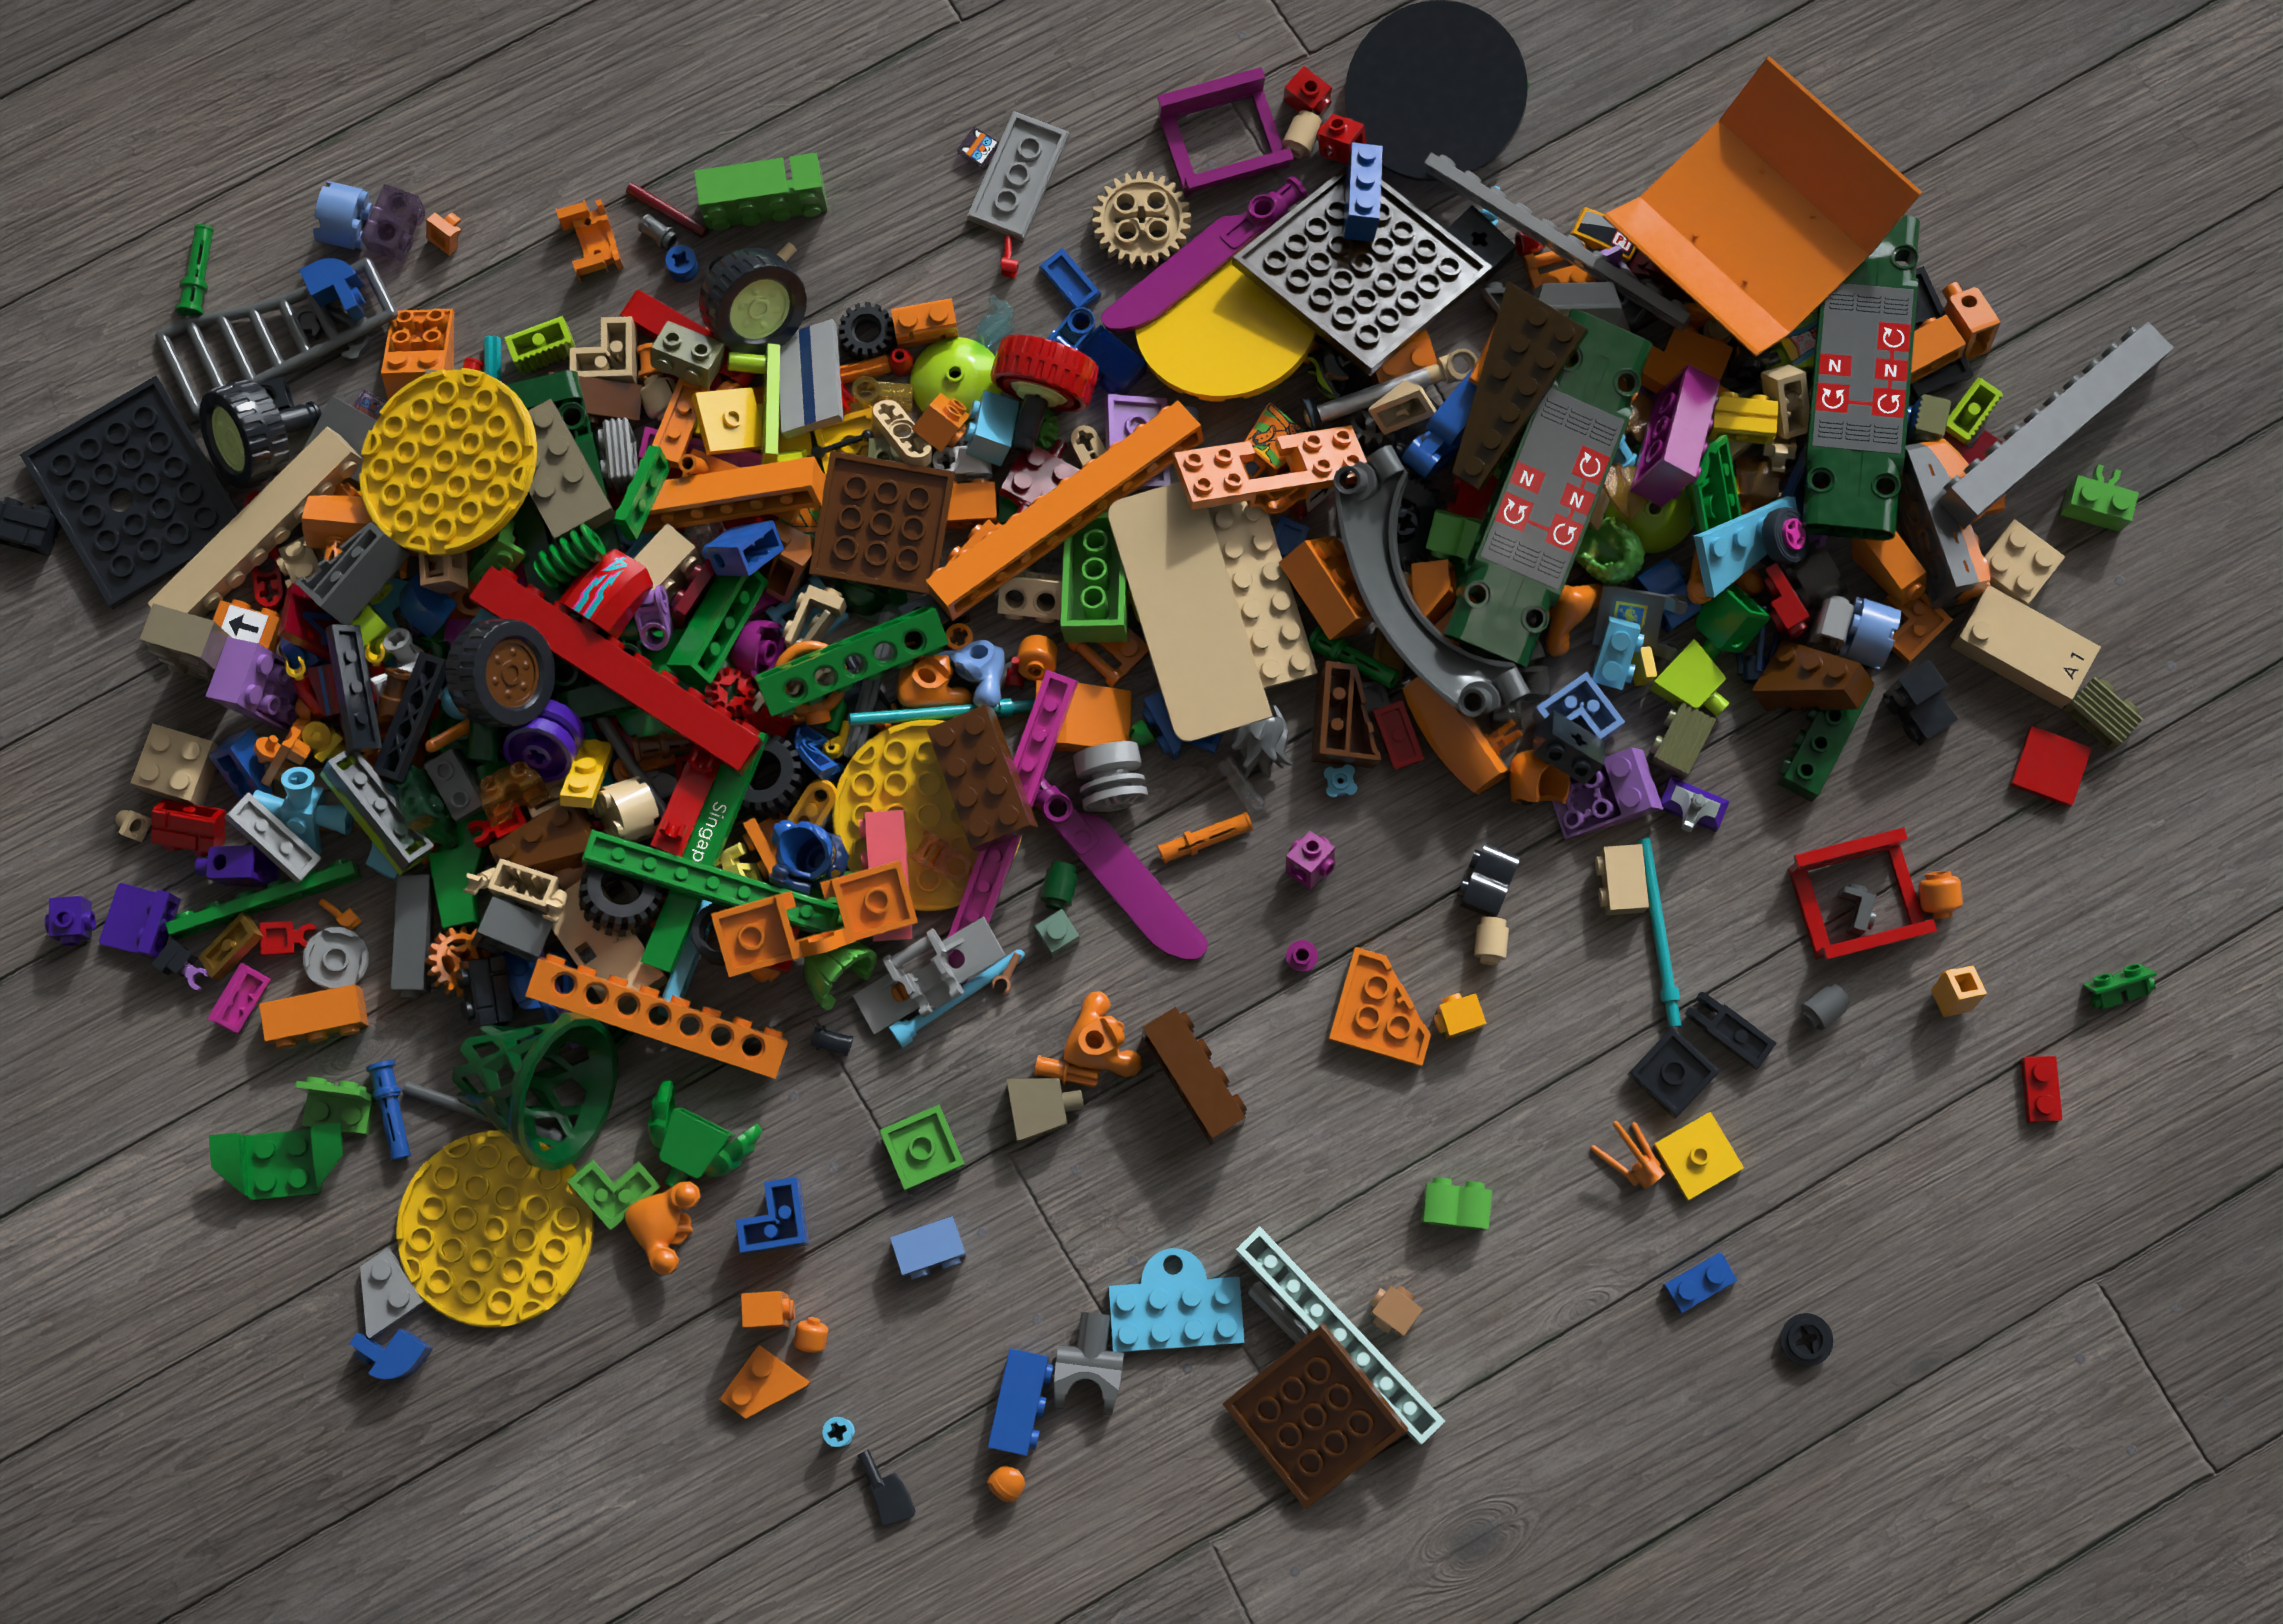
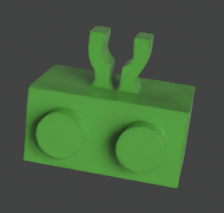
[2060,464,2139,532]

